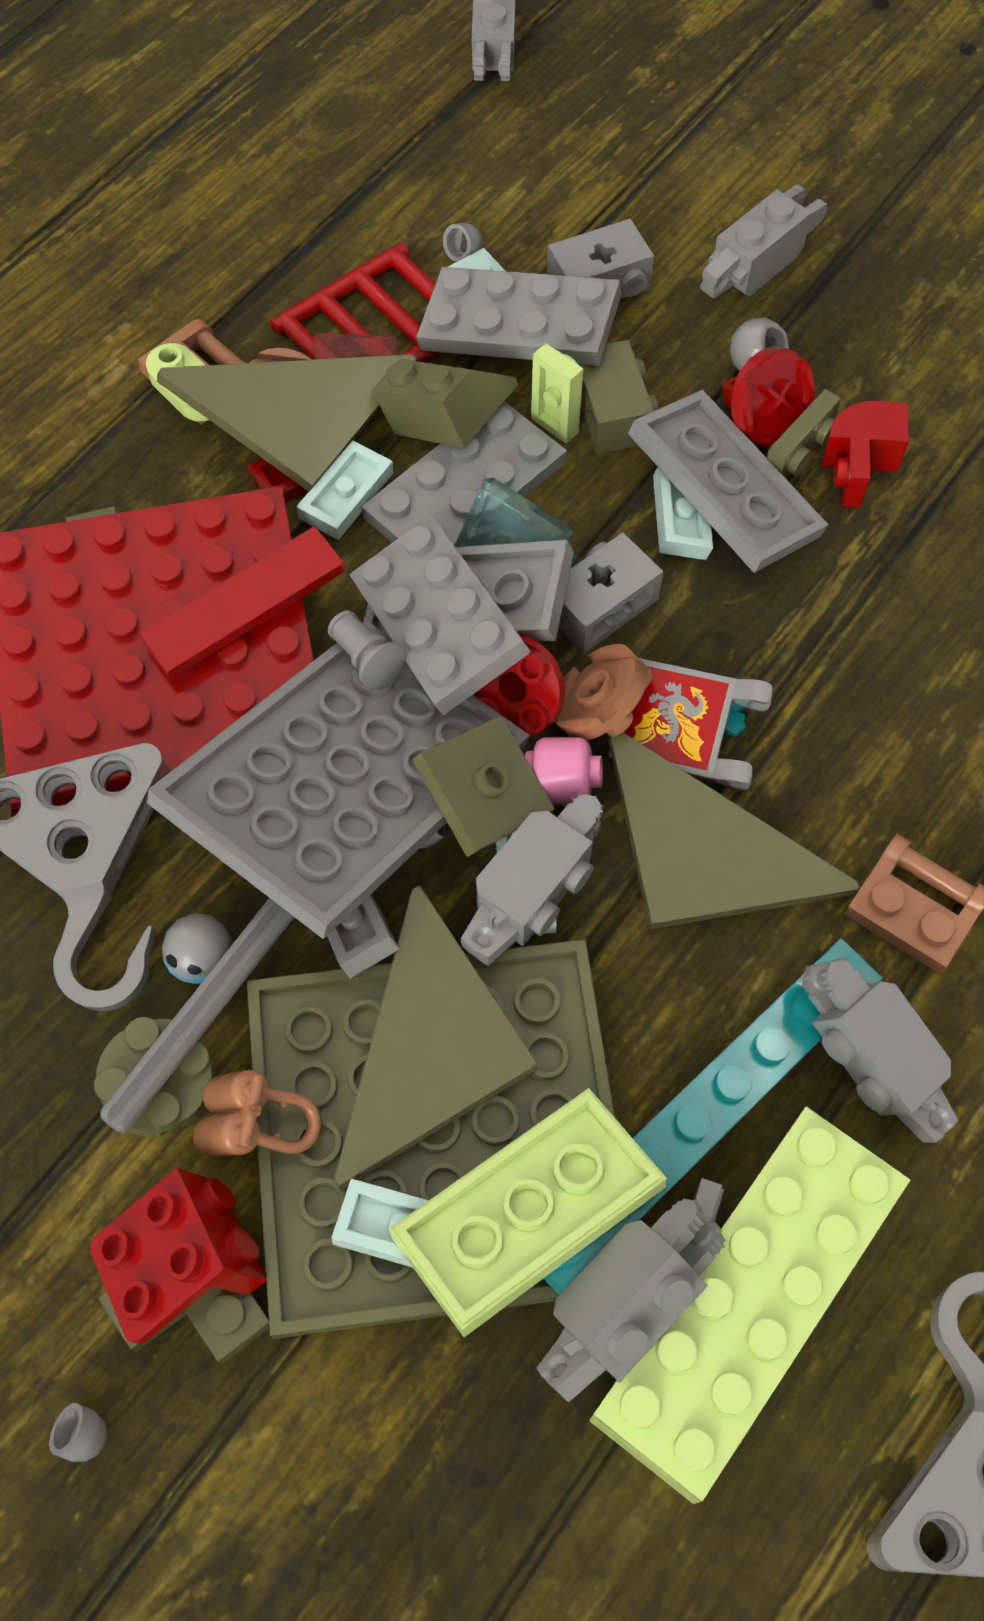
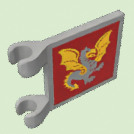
[609,658,773,791]

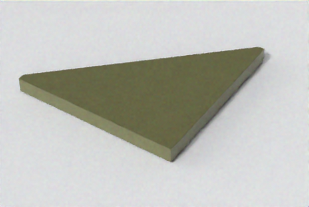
[157,354,417,492]
[607,733,859,929]
[334,885,537,1191]

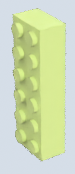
[589,1107,910,1504]

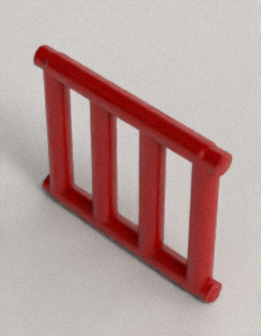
[269,242,441,363]

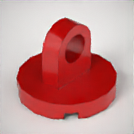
[722,347,816,447]

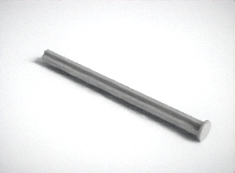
[100,898,294,1133]

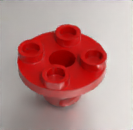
[473,634,565,737]

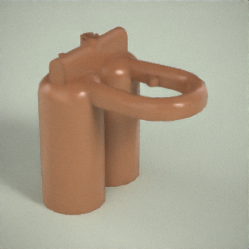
[193,1070,321,1157]

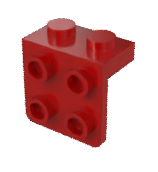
[90,1167,267,1344]

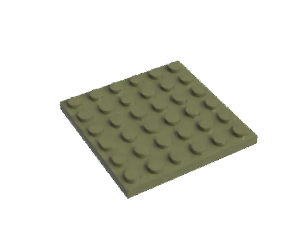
[247,939,615,1339]

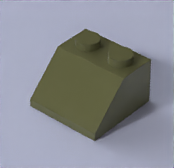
[372,359,519,448]

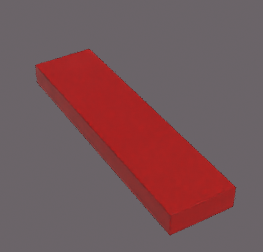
[139,526,345,680]

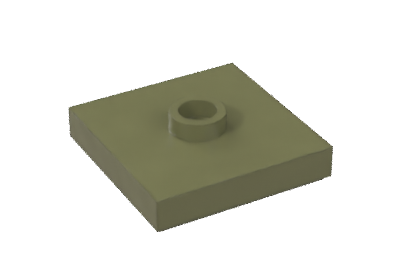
[412,715,555,857]

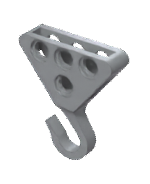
[0,743,170,1011]
[867,1272,984,1578]

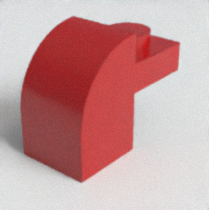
[821,401,909,508]

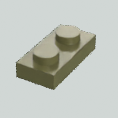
[767,389,841,479]

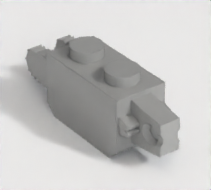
[472,0,516,81]
[700,184,828,299]
[461,793,603,966]
[800,958,958,1143]
[537,1198,726,1402]

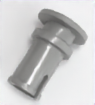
[328,610,406,689]

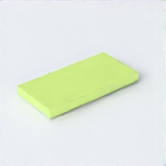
[389,1088,667,1337]

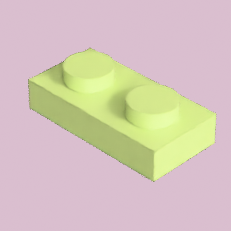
[531,343,583,444]

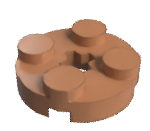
[555,644,653,740]

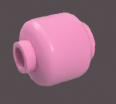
[525,737,603,806]

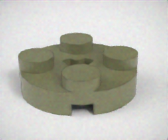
[94,1017,215,1137]

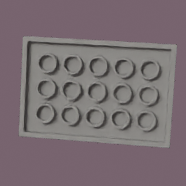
[147,620,530,939]

